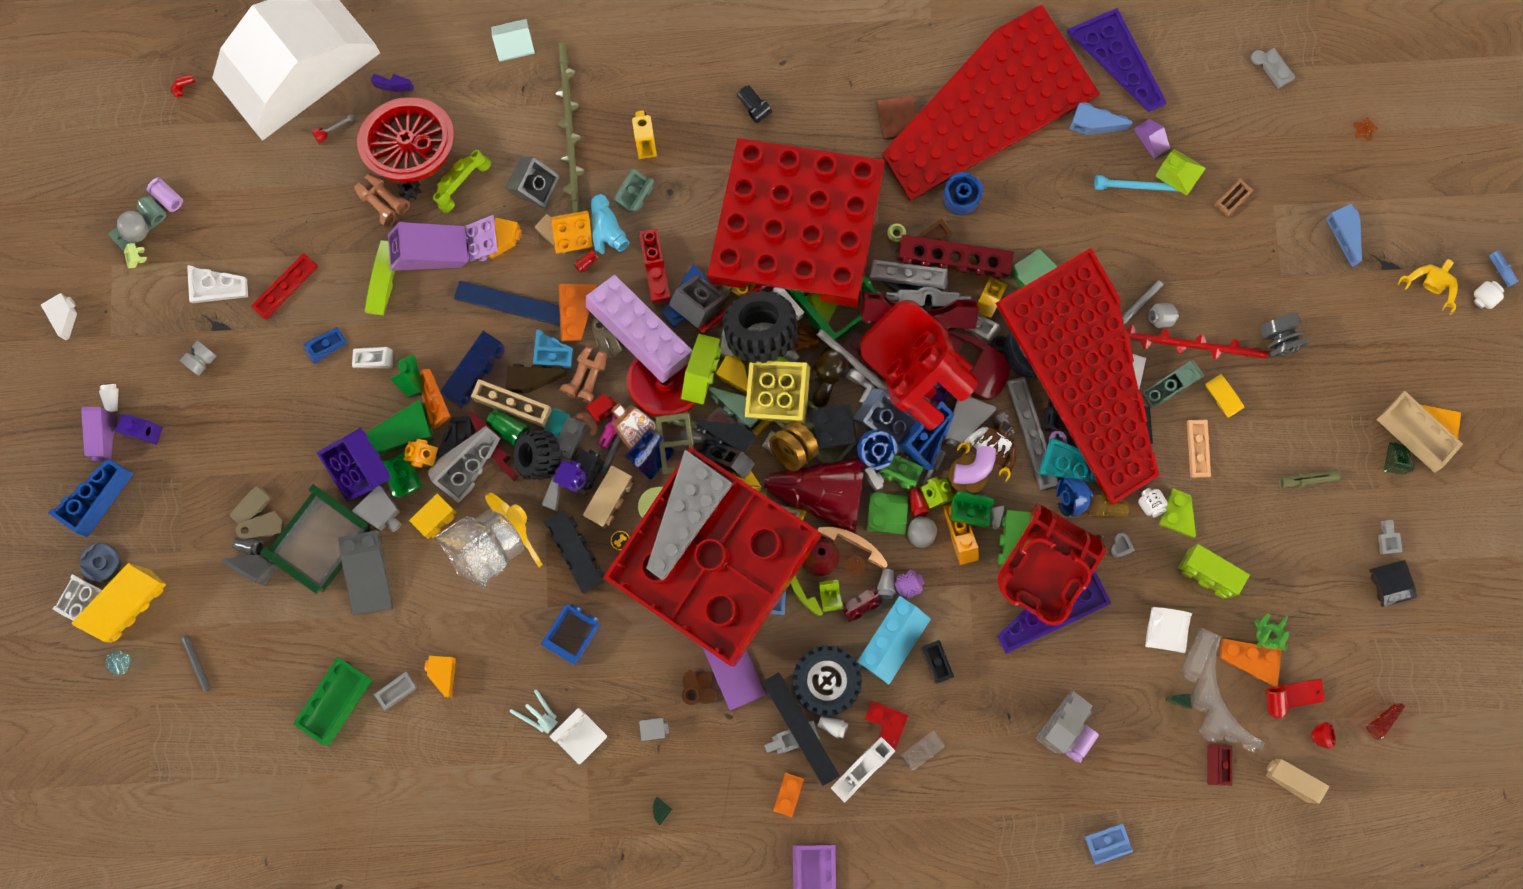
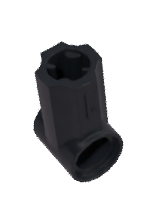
[737,85,772,124]

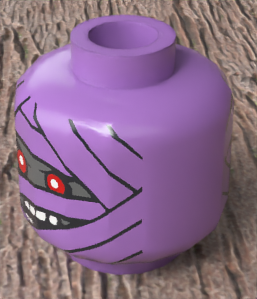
[895,570,925,599]

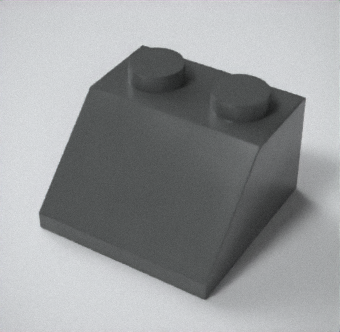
[505,156,560,208]
[669,274,726,328]

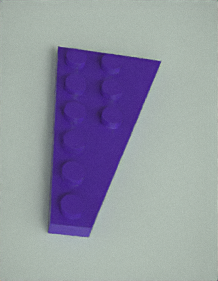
[1067,8,1167,112]
[997,571,1111,654]

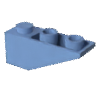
[1069,103,1132,135]

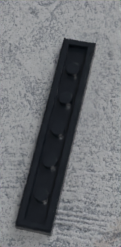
[762,672,840,786]

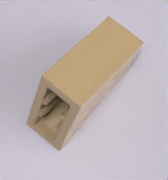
[1266,759,1330,804]

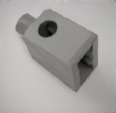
[352,485,402,532]

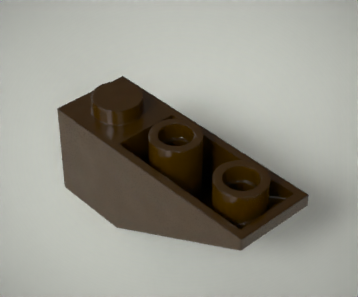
[506,364,567,394]

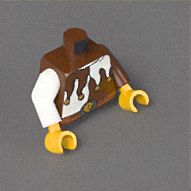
[957,421,1016,482]

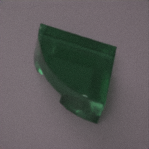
[653,796,673,825]

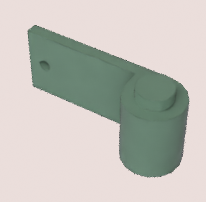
[108,196,166,250]

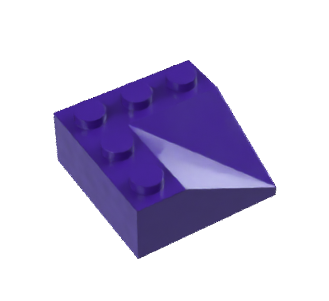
[316,428,392,502]

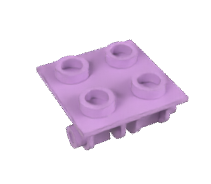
[466,215,497,262]

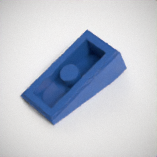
[304,327,347,364]

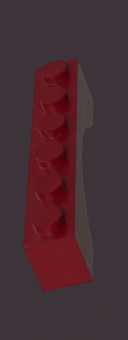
[860,292,979,330]

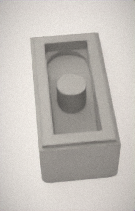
[542,471,560,512]

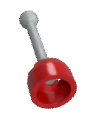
[311,114,355,144]

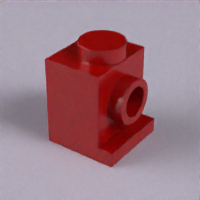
[586,393,617,425]

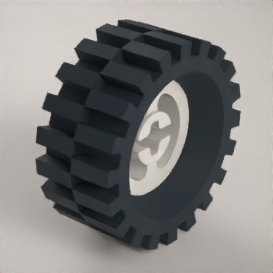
[792,645,862,716]

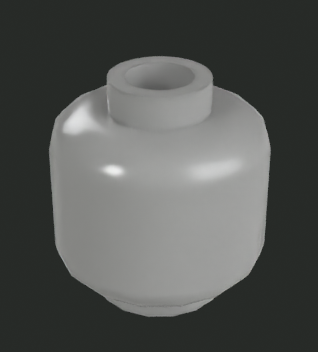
[1148,303,1179,328]

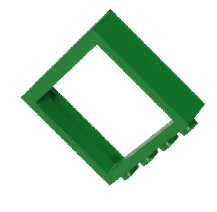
[785,276,880,342]

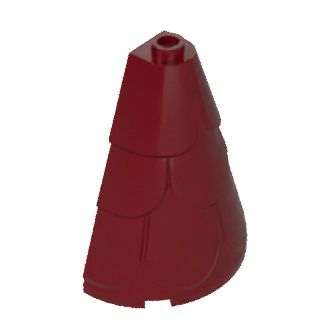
[764,457,865,534]

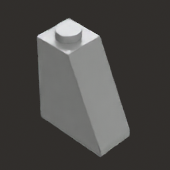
[943,397,996,447]

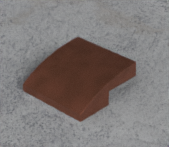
[876,95,917,138]

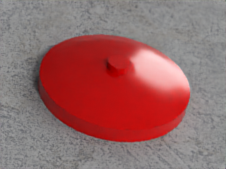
[627,358,697,417]

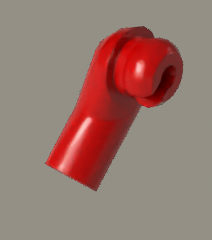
[171,74,195,98]

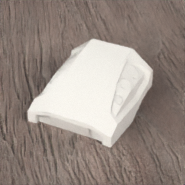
[53,574,102,621]
[1145,607,1192,653]

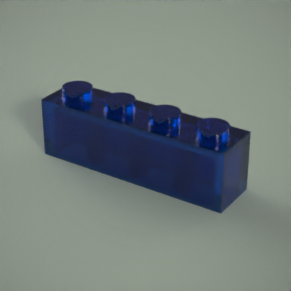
[440,331,504,409]

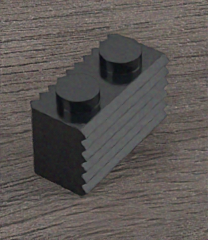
[920,640,954,684]

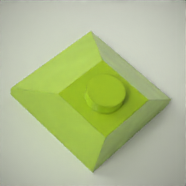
[1155,149,1206,196]

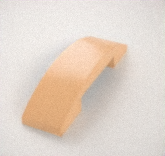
[818,527,888,569]

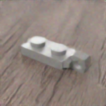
[764,721,820,754]

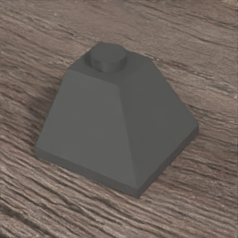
[222,554,278,586]

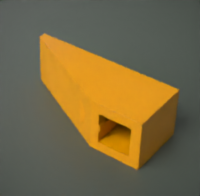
[943,504,979,565]

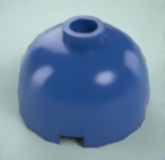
[857,429,897,469]
[1056,478,1093,517]

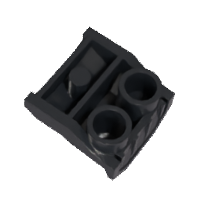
[1369,560,1417,607]

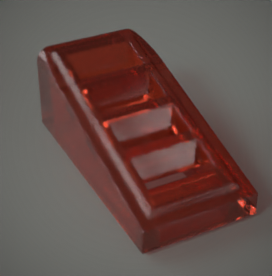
[1366,703,1405,740]

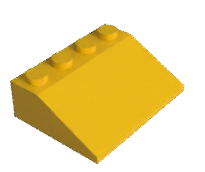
[72,563,166,643]

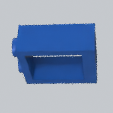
[541,603,601,666]

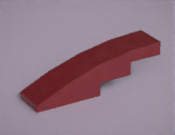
[469,411,519,481]

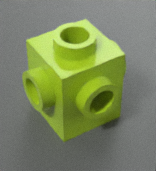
[921,477,954,509]

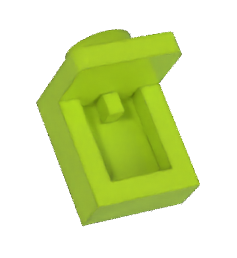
[819,579,842,612]

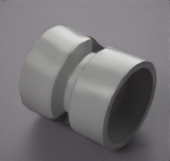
[179,340,217,376]

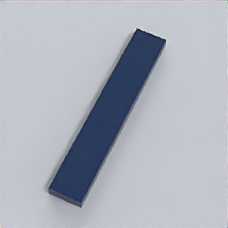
[454,281,560,326]

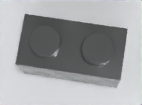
[557,416,588,461]

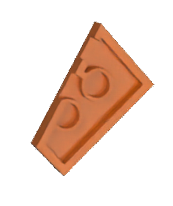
[559,284,597,341]
[419,369,451,429]
[1219,639,1282,687]

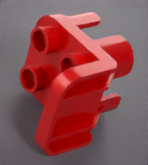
[860,300,978,430]
[997,503,1107,625]

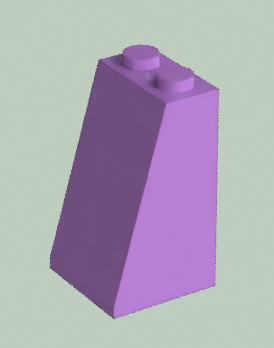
[388,222,469,270]

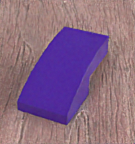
[371,74,414,92]

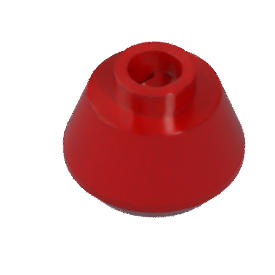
[1311,722,1336,749]

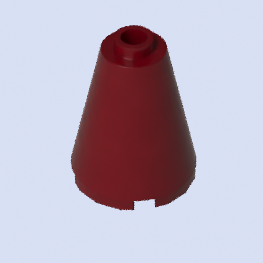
[803,538,840,576]

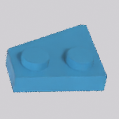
[533,330,573,369]

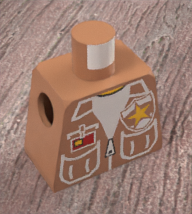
[612,403,657,451]

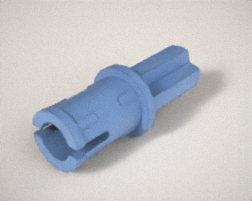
[1489,251,1519,287]

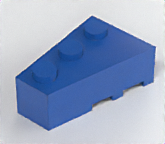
[897,401,954,470]

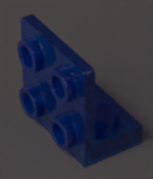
[624,428,675,480]

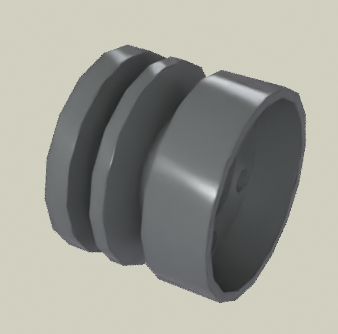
[1259,312,1310,358]

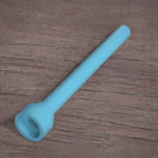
[1094,175,1178,191]

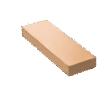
[1187,420,1211,478]

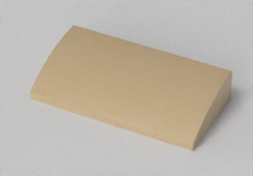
[1376,391,1463,473]

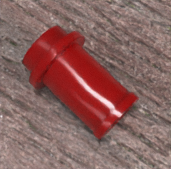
[574,250,599,273]

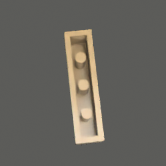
[471,379,552,428]

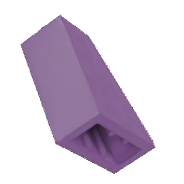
[81,407,116,463]

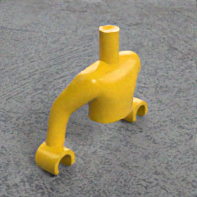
[1397,259,1458,315]

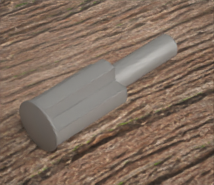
[922,450,946,486]

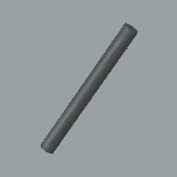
[601,403,638,475]

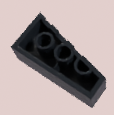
[543,510,604,594]

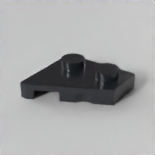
[436,416,472,458]

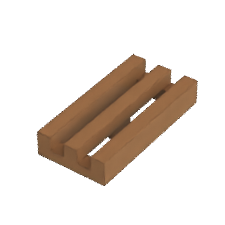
[1214,178,1254,218]

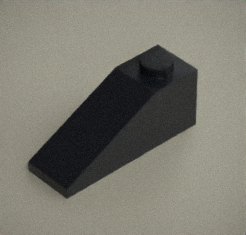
[698,439,755,480]

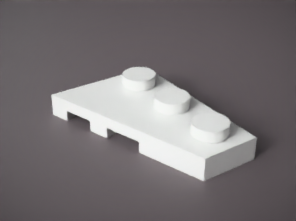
[187,265,248,303]

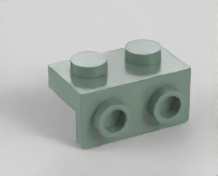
[612,168,654,213]

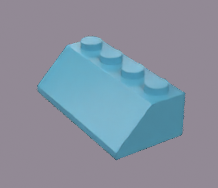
[856,596,931,685]

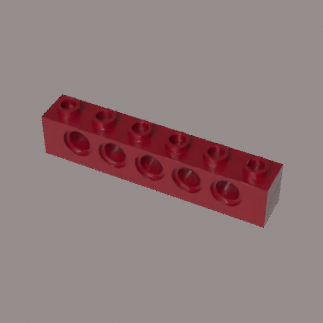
[897,235,1014,279]

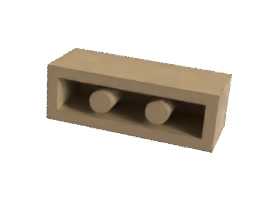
[583,465,634,529]

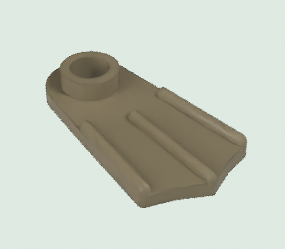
[591,318,623,359]
[235,511,283,540]

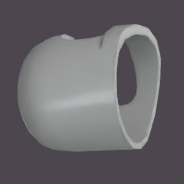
[117,211,148,242]

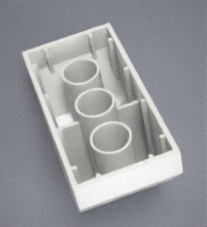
[212,0,380,141]

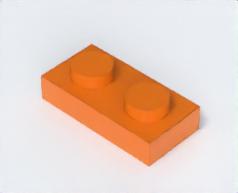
[773,772,804,817]

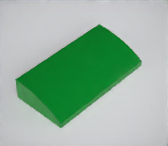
[293,657,373,747]

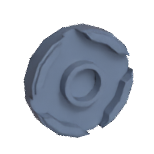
[80,544,121,582]

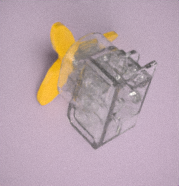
[435,493,543,588]

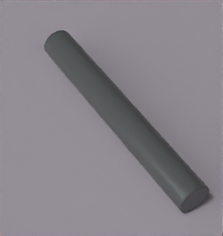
[181,635,211,692]

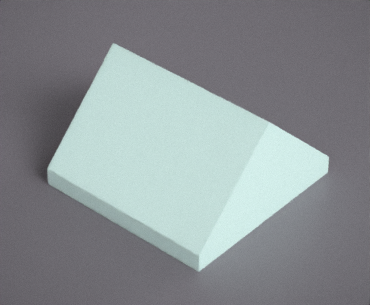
[491,19,535,62]

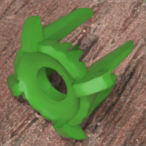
[1255,614,1290,651]

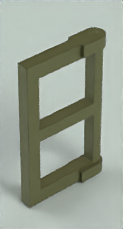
[655,412,695,474]

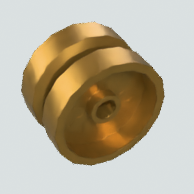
[769,421,818,471]

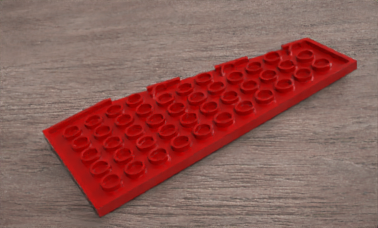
[882,4,1100,201]
[996,248,1160,505]

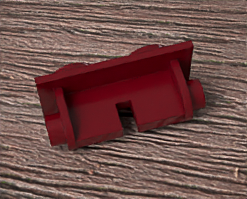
[842,588,882,622]

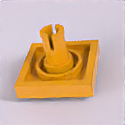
[550,211,593,254]

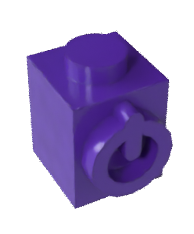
[553,460,586,493]

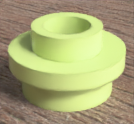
[887,224,906,242]

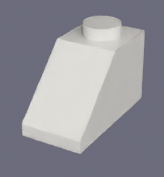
[41,293,77,340]

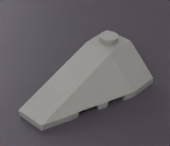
[427,426,500,503]

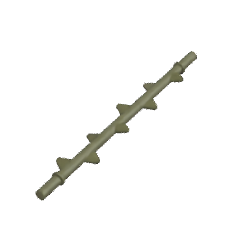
[556,43,584,213]

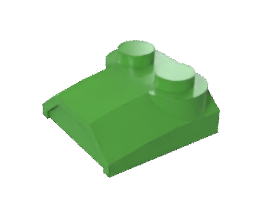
[866,492,908,535]

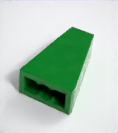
[366,400,434,456]

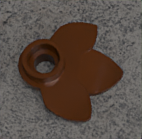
[682,670,719,705]

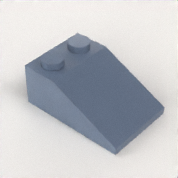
[853,388,917,454]

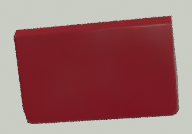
[1207,744,1232,786]

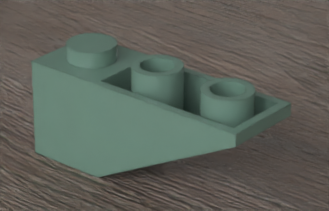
[1142,360,1204,408]
[709,387,761,431]

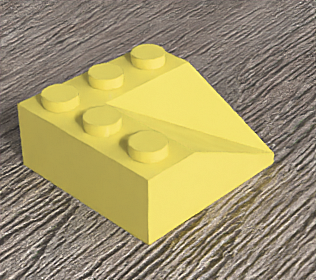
[745,361,811,424]

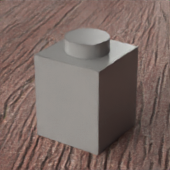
[639,718,669,741]

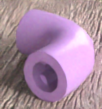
[953,446,996,484]

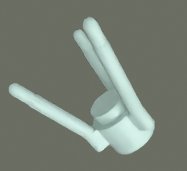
[510,689,558,734]

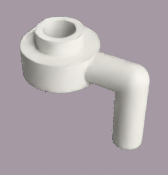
[845,368,875,404]

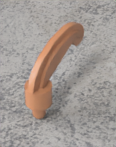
[572,412,598,436]

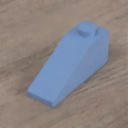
[1325,204,1362,267]

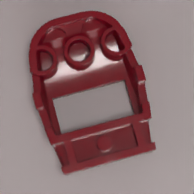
[947,329,1009,400]

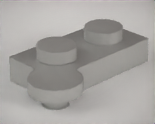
[1251,48,1295,89]

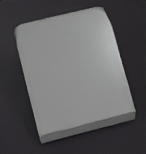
[990,505,1004,530]

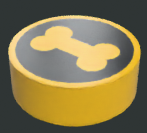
[611,531,630,551]

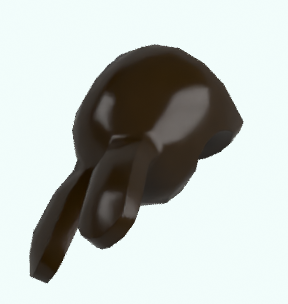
[809,347,851,407]

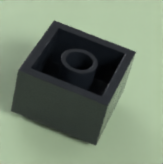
[811,404,857,449]

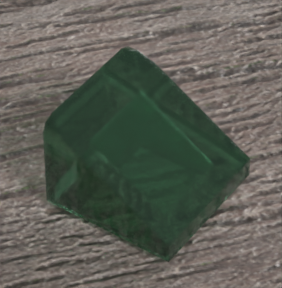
[1166,694,1192,709]

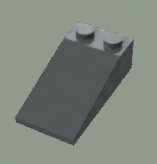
[338,531,393,615]

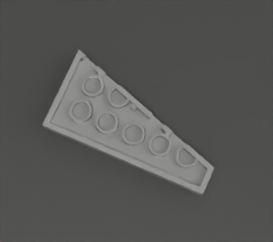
[646,450,733,581]

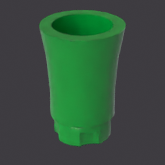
[486,409,530,448]

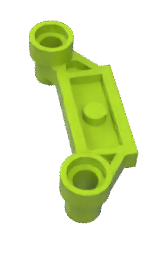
[433,150,491,213]

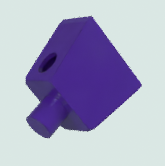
[116,414,163,445]

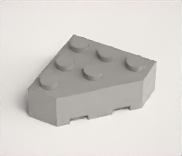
[1035,691,1092,753]

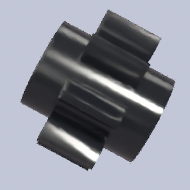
[397,181,422,201]

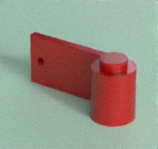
[1265,678,1325,718]

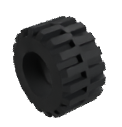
[513,431,561,479]

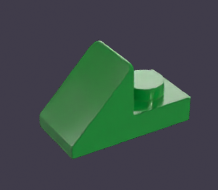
[390,355,423,397]

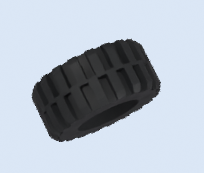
[723,290,798,363]

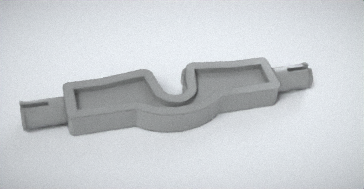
[886,287,971,307]

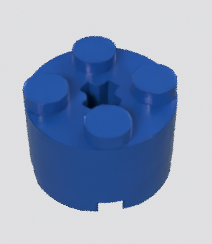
[943,172,983,215]

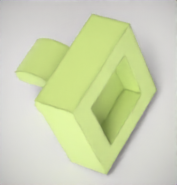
[124,243,147,268]

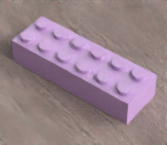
[586,275,692,383]

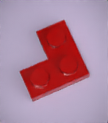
[864,701,908,753]

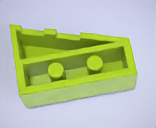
[681,334,722,405]

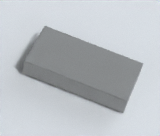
[374,671,418,711]

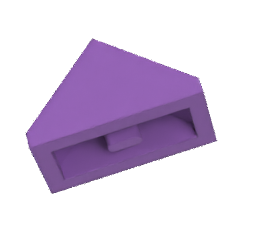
[1133,119,1170,159]

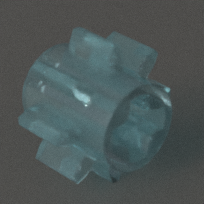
[104,650,132,675]

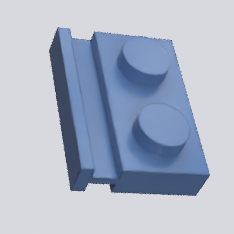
[1084,823,1133,865]

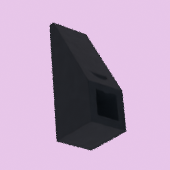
[695,420,756,454]

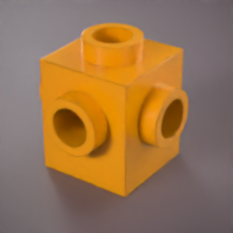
[404,439,438,468]

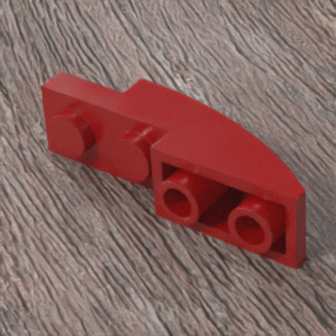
[639,229,671,304]

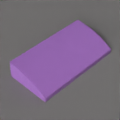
[703,648,766,711]
[793,845,836,889]

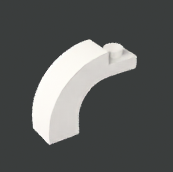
[831,737,895,803]

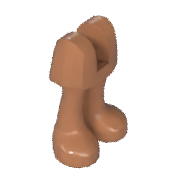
[354,173,410,227]
[560,346,607,404]

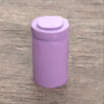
[147,177,183,212]
[1065,724,1099,763]

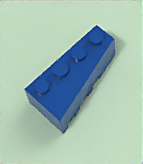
[48,458,134,537]

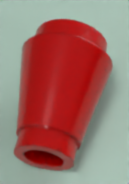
[908,488,930,518]

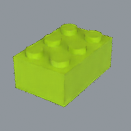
[1177,544,1250,599]

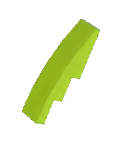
[365,240,395,316]

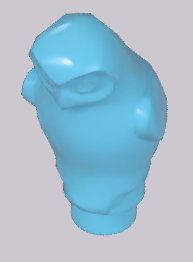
[591,194,630,254]

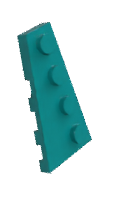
[1037,438,1098,483]

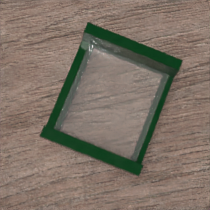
[260,484,371,594]

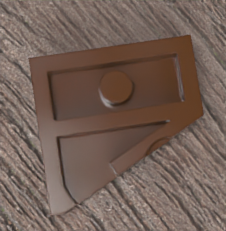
[787,322,820,351]

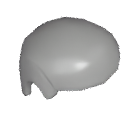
[907,516,937,548]

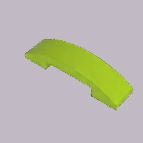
[790,576,823,617]

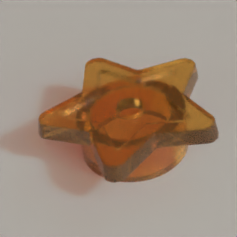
[1353,117,1378,141]

